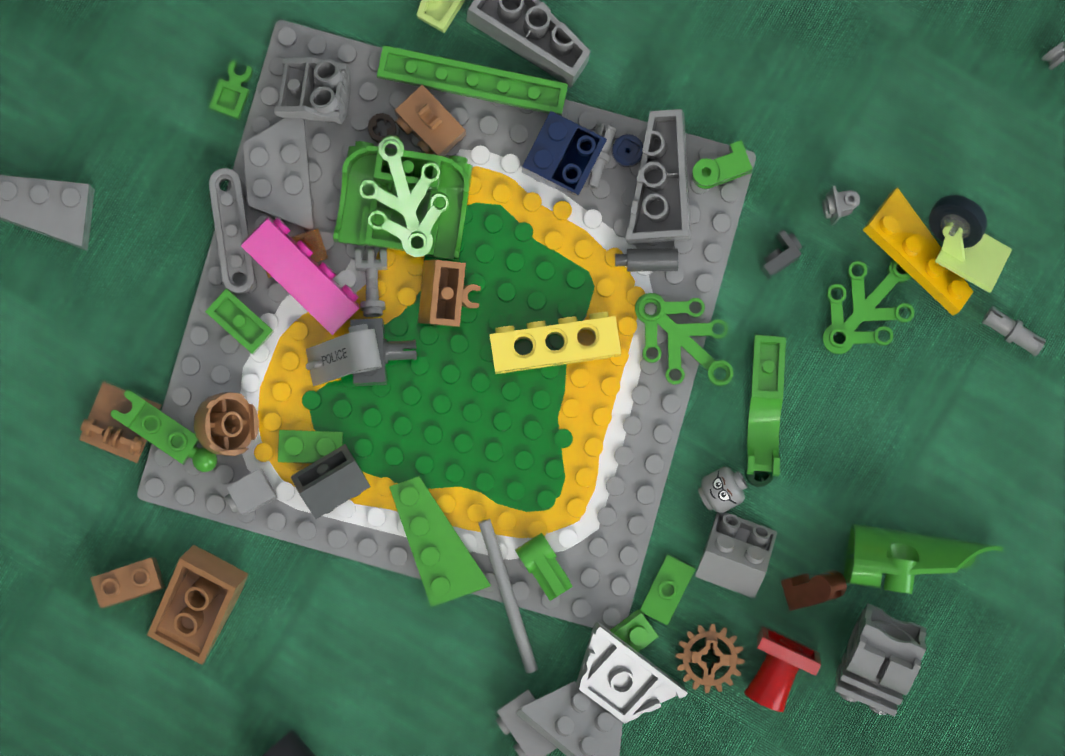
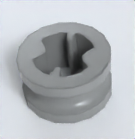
[1041,41,1065,71]

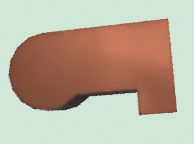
[781,570,847,611]

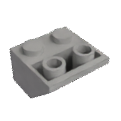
[695,512,777,599]

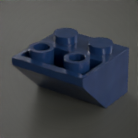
[522,111,607,196]

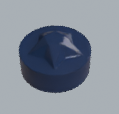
[612,134,643,167]

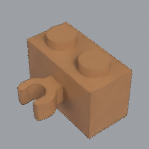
[395,84,466,156]
[418,260,481,327]

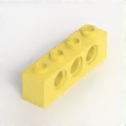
[490,312,621,375]

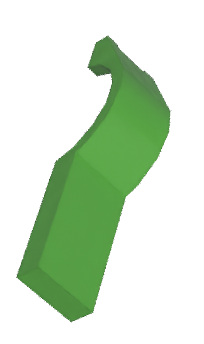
[747,335,786,477]

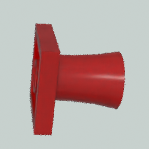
[744,626,821,712]

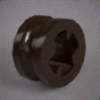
[368,113,397,143]

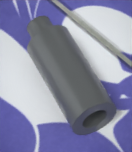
[615,248,678,272]

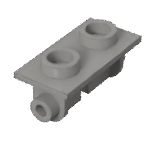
[822,185,860,226]

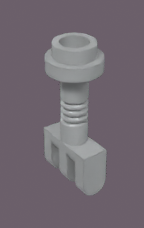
[355,247,388,317]

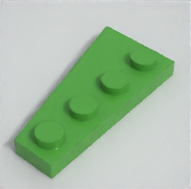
[389,476,491,607]

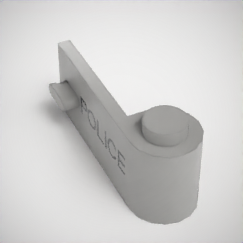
[306,324,382,386]

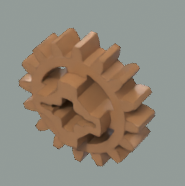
[675,624,745,693]

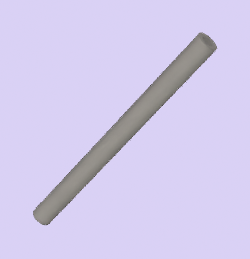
[478,519,538,673]

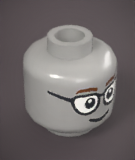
[698,466,748,513]

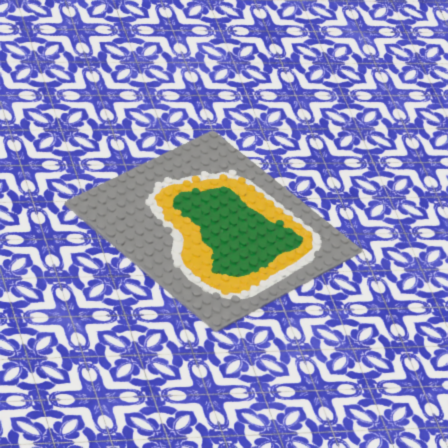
[137,20,756,630]

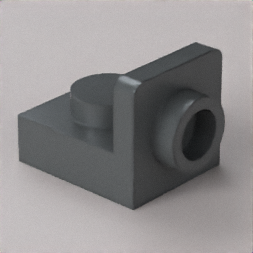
[761,229,802,280]

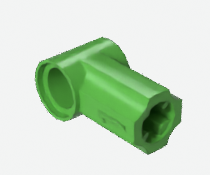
[515,533,573,601]

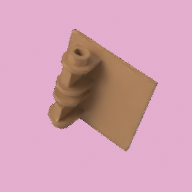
[79,382,162,463]

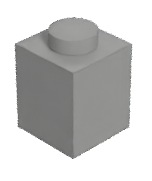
[225,469,278,516]

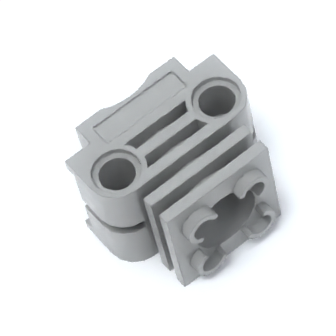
[835,603,926,717]

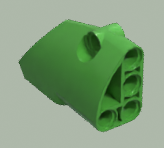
[843,523,1003,594]

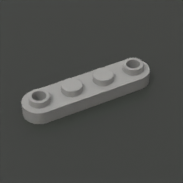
[209,168,255,294]

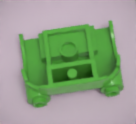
[333,141,473,261]

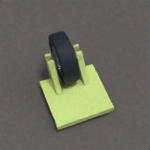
[929,195,1012,293]

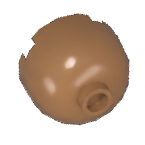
[193,392,259,456]

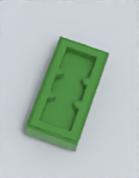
[640,554,695,626]

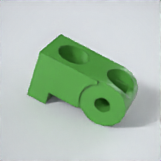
[692,140,753,189]

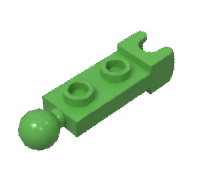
[110,389,217,472]

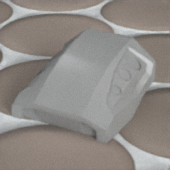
[274,57,351,124]

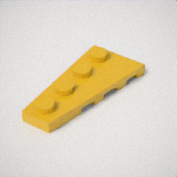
[862,187,974,316]

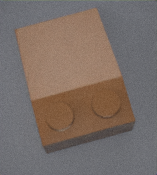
[147,545,249,665]

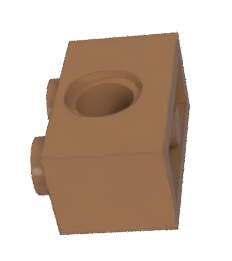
[90,557,166,608]

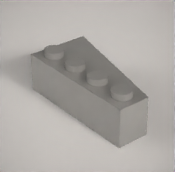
[0,175,95,251]

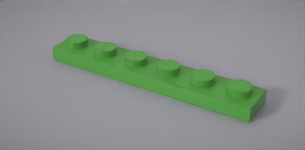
[377,45,568,116]

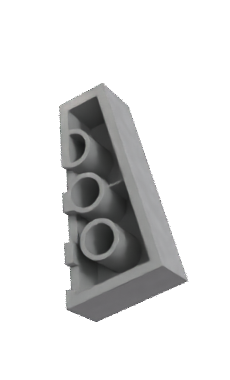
[466,0,591,88]
[625,109,691,244]

